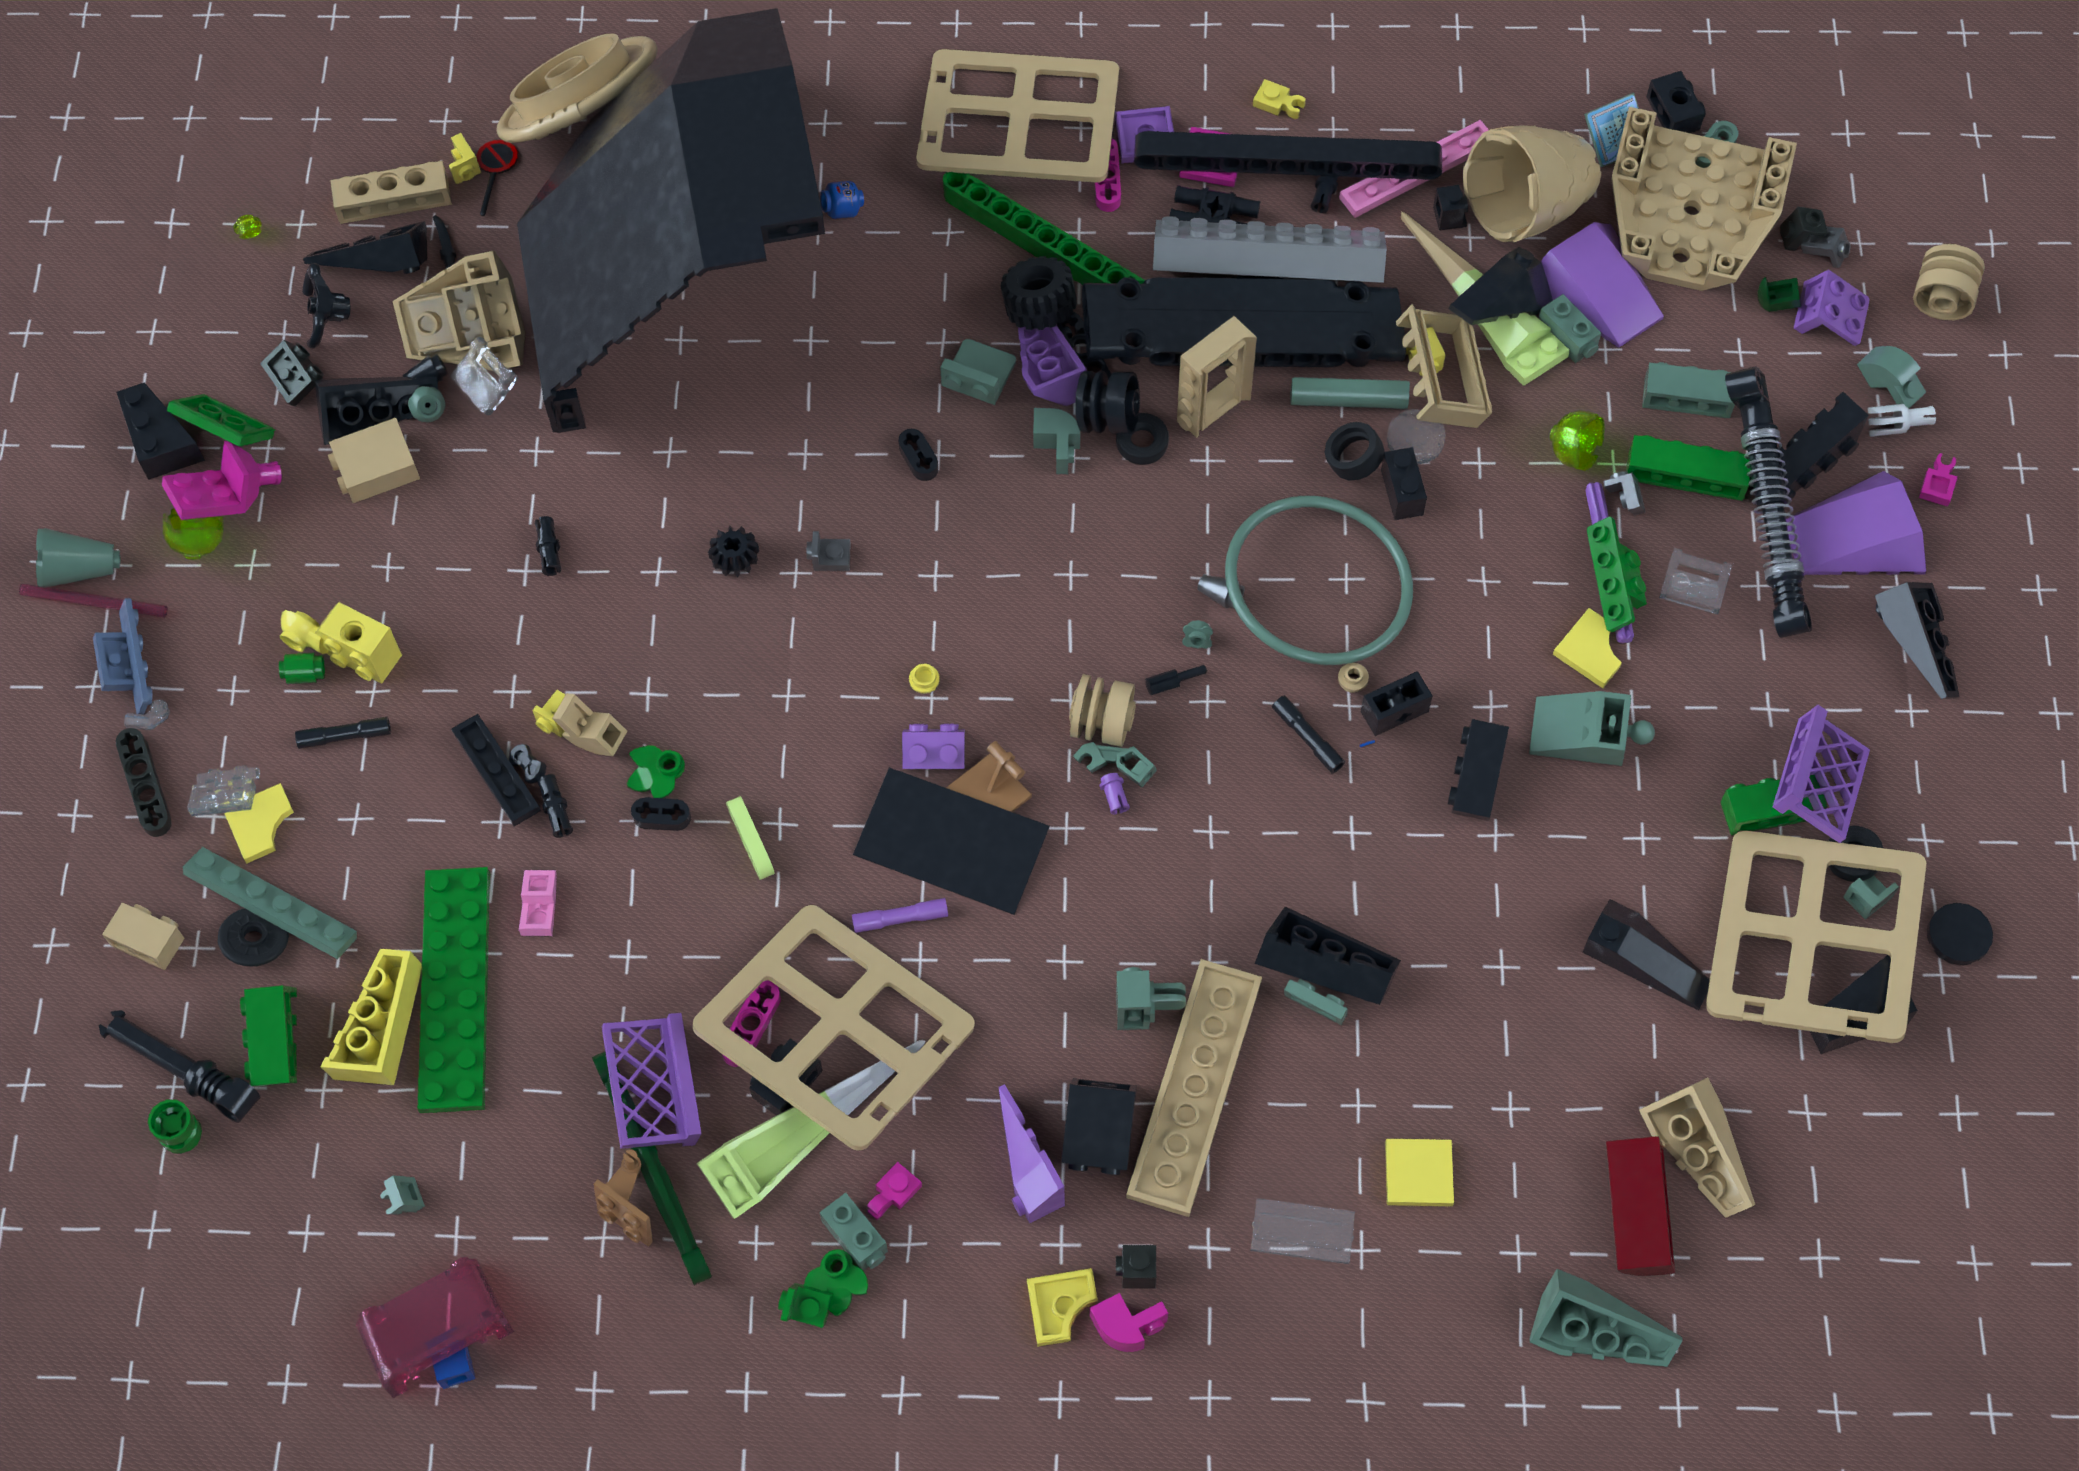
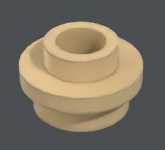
[1338,663,1369,693]

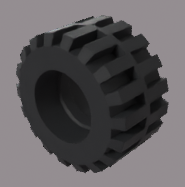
[1000,256,1077,330]

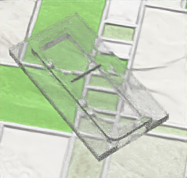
[1250,1198,1355,1264]

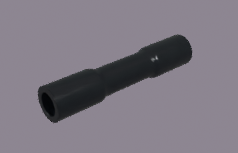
[1272,695,1345,774]
[295,716,391,749]

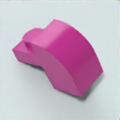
[1090,1293,1168,1352]

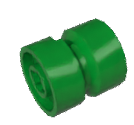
[148,1099,202,1154]

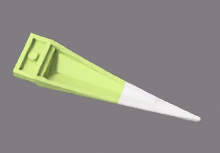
[696,1040,925,1219]

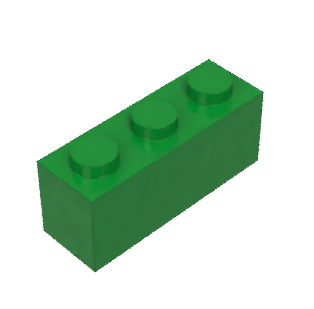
[1720,775,1828,836]

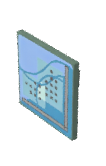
[1584,93,1639,167]

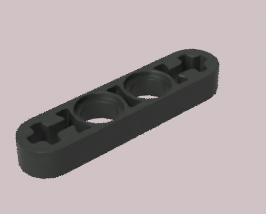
[115,728,172,837]

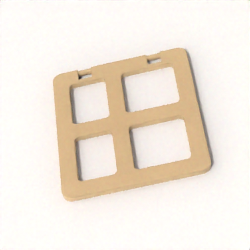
[916,49,1119,182]
[1706,831,1926,1043]
[693,905,975,1150]

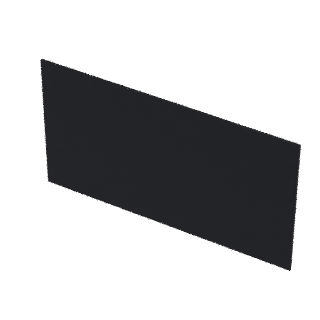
[853,767,1050,915]

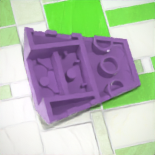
[1540,222,1664,348]
[1786,471,1926,575]

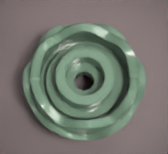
[408,386,446,423]

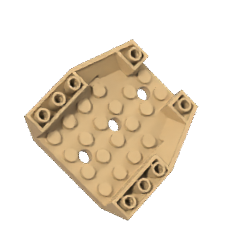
[1611,107,1797,291]

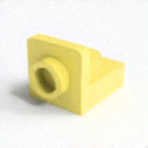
[449,133,481,184]
[532,690,565,737]

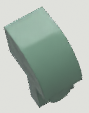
[1857,346,1926,409]
[1033,408,1080,474]

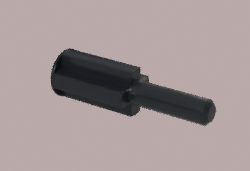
[1145,665,1207,695]

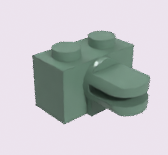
[1116,967,1187,1030]

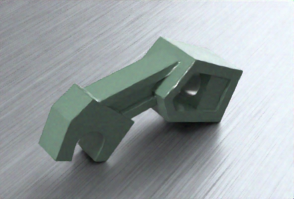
[1073,742,1157,787]

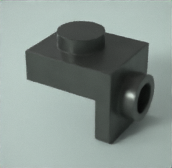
[1780,207,1827,251]

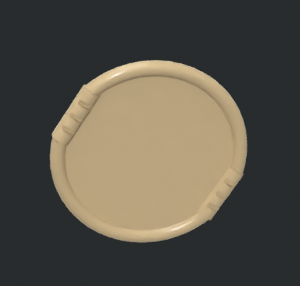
[497,34,658,143]

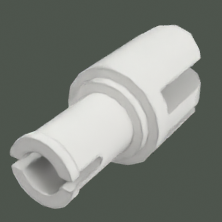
[1868,404,1936,437]

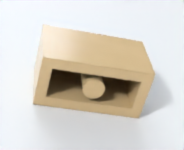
[102,903,185,970]

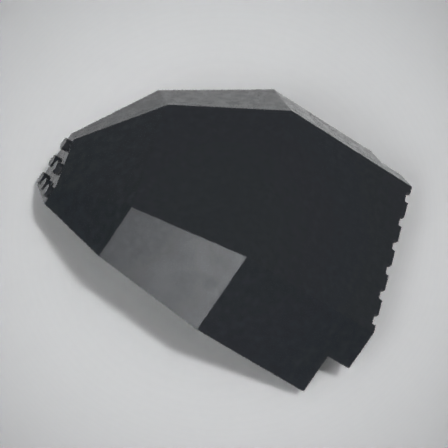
[517,8,825,433]

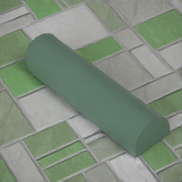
[1290,377,1410,409]

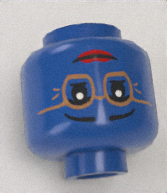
[820,181,864,219]

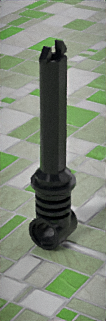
[99,1010,261,1123]

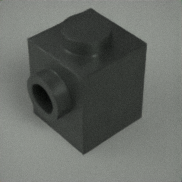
[1116,1245,1157,1288]

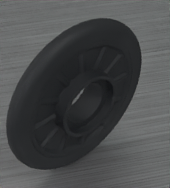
[218,908,289,967]

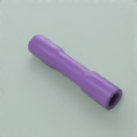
[852,898,948,933]

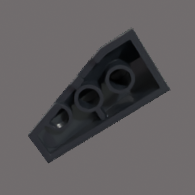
[303,221,427,274]
[1448,247,1553,325]
[315,376,438,445]
[1582,899,1710,1011]

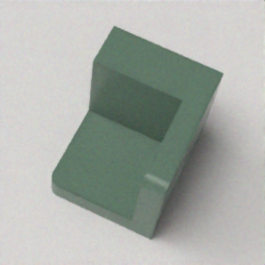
[1843,876,1899,920]

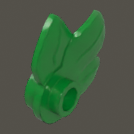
[627,745,685,798]
[804,1249,868,1316]

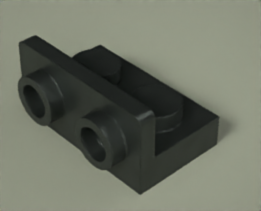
[260,340,324,407]

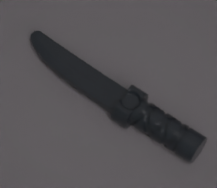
[433,215,456,269]

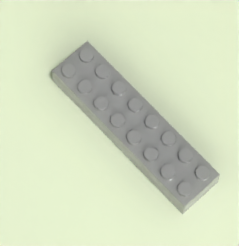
[1153,217,1387,283]

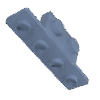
[93,598,152,715]

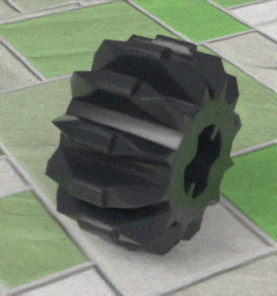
[708,525,760,577]

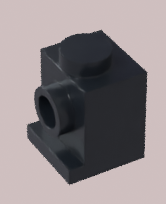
[1433,185,1468,231]

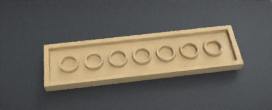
[1126,959,1262,1217]

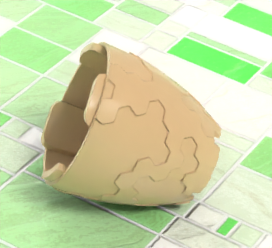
[1463,125,1601,242]

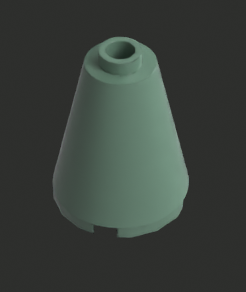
[36,528,120,588]

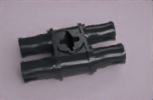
[1169,185,1261,224]

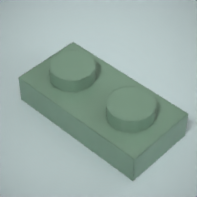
[1284,979,1348,1025]

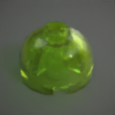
[1550,410,1605,471]
[163,508,224,560]

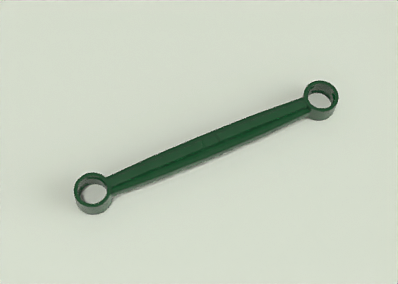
[592,1051,712,1286]

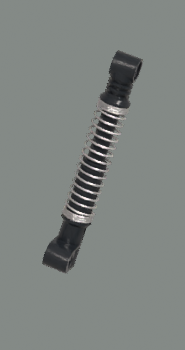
[1725,366,1812,638]

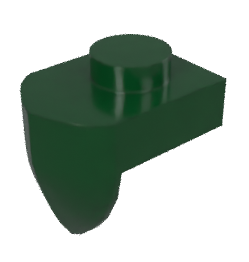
[1757,277,1801,312]

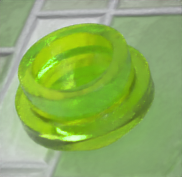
[233,215,262,239]

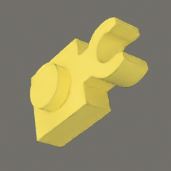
[1253,79,1306,119]

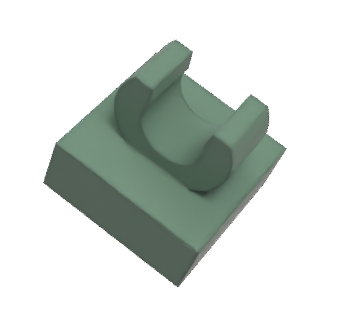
[380,1175,425,1215]

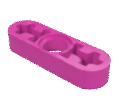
[1094,138,1121,212]
[722,980,781,1067]

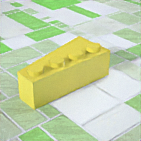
[320,949,422,1085]

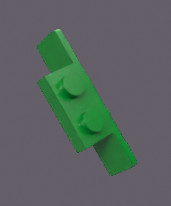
[1587,516,1647,632]

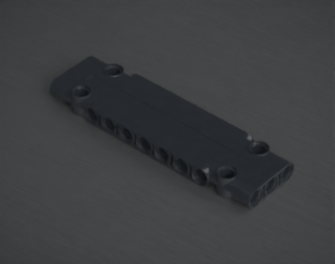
[1082,277,1406,367]

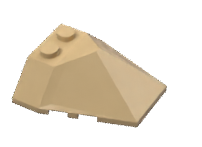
[392,250,525,371]

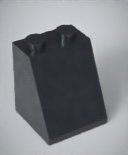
[1061,1078,1137,1175]

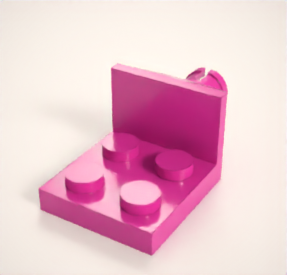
[162,441,282,520]

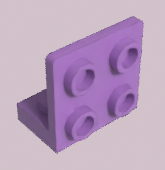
[1794,270,1870,346]

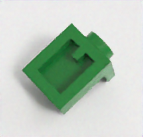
[778,1283,833,1328]

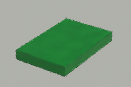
[167,394,275,447]

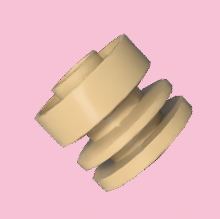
[1913,244,1985,321]
[1069,674,1136,747]

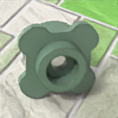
[1182,620,1213,649]

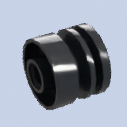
[1075,371,1140,435]

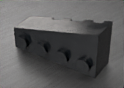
[1748,392,1869,503]

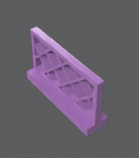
[1773,705,1870,843]
[602,1013,702,1149]

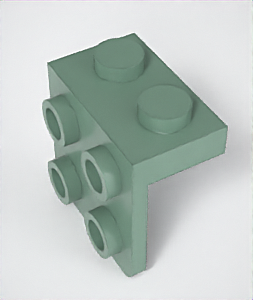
[940,339,1016,405]

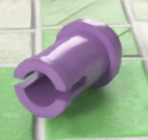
[1100,773,1130,815]

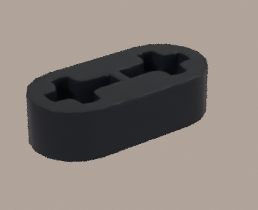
[898,429,939,481]
[631,797,691,831]

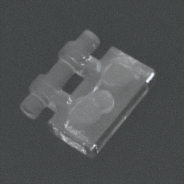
[187,765,260,816]

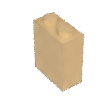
[328,418,420,503]

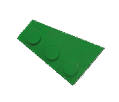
[240,985,297,1087]

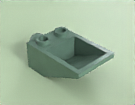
[1529,691,1655,766]

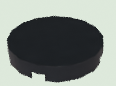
[1927,903,1993,966]

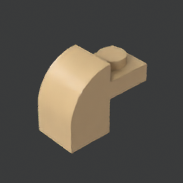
[552,693,627,756]

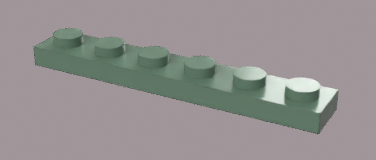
[183,847,357,959]

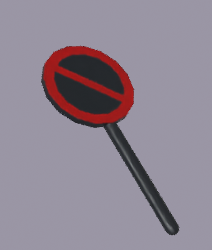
[476,140,518,216]

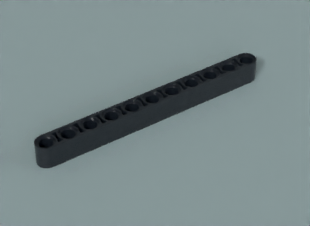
[1134,131,1442,180]

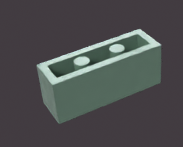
[1642,362,1735,418]

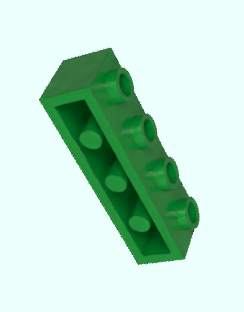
[1626,435,1751,501]

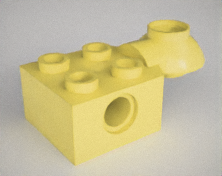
[280,602,402,684]

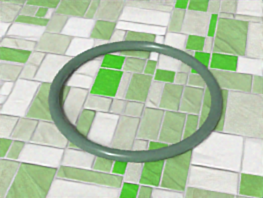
[1225,496,1413,665]

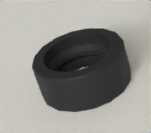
[1324,422,1385,481]

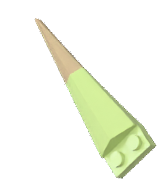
[1401,211,1569,386]

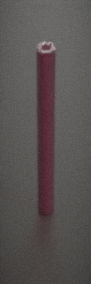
[19,584,168,617]

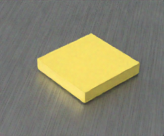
[1385,1139,1454,1206]

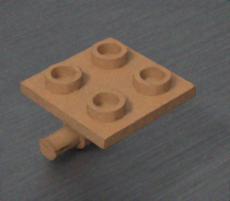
[946,741,1032,812]
[593,1149,653,1247]

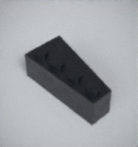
[1254,907,1401,1005]

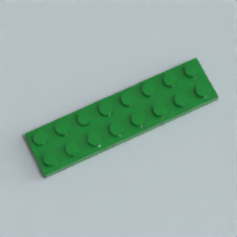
[417,867,490,1113]

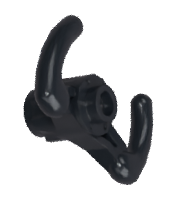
[302,263,350,349]

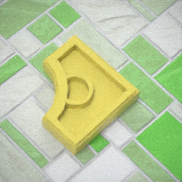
[1553,608,1622,688]
[223,783,294,864]
[1027,1268,1098,1347]

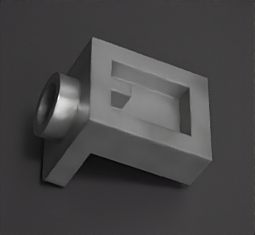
[1801,226,1851,268]
[1603,471,1646,516]
[807,531,851,571]

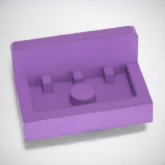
[902,724,965,769]

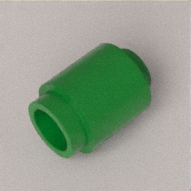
[279,652,325,685]

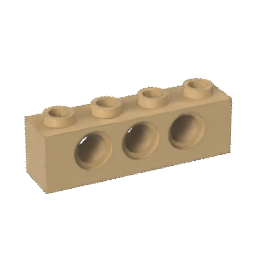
[330,161,452,224]

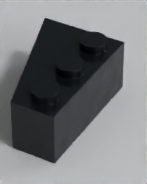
[116,382,205,480]
[1447,719,1509,821]
[1810,955,1918,1054]

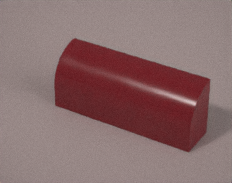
[1606,1136,1676,1276]

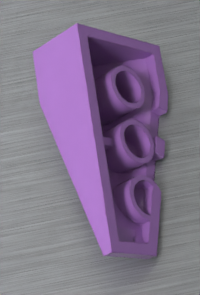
[1018,325,1087,406]
[999,1084,1065,1223]

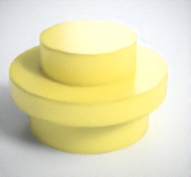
[909,664,940,694]

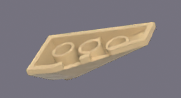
[1639,1077,1755,1218]

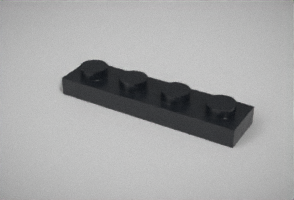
[451,714,541,827]

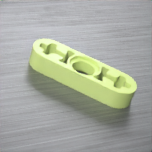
[726,796,775,880]

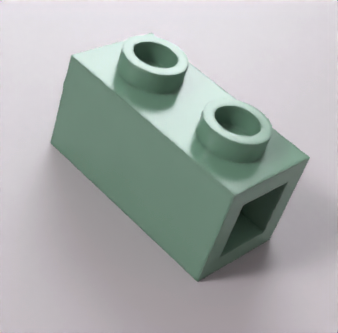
[1539,294,1601,363]
[819,1193,888,1271]

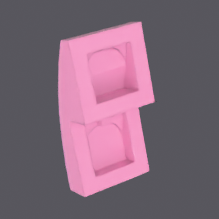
[519,870,557,936]

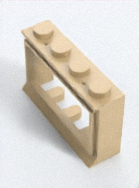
[1396,304,1492,428]
[1177,316,1257,438]

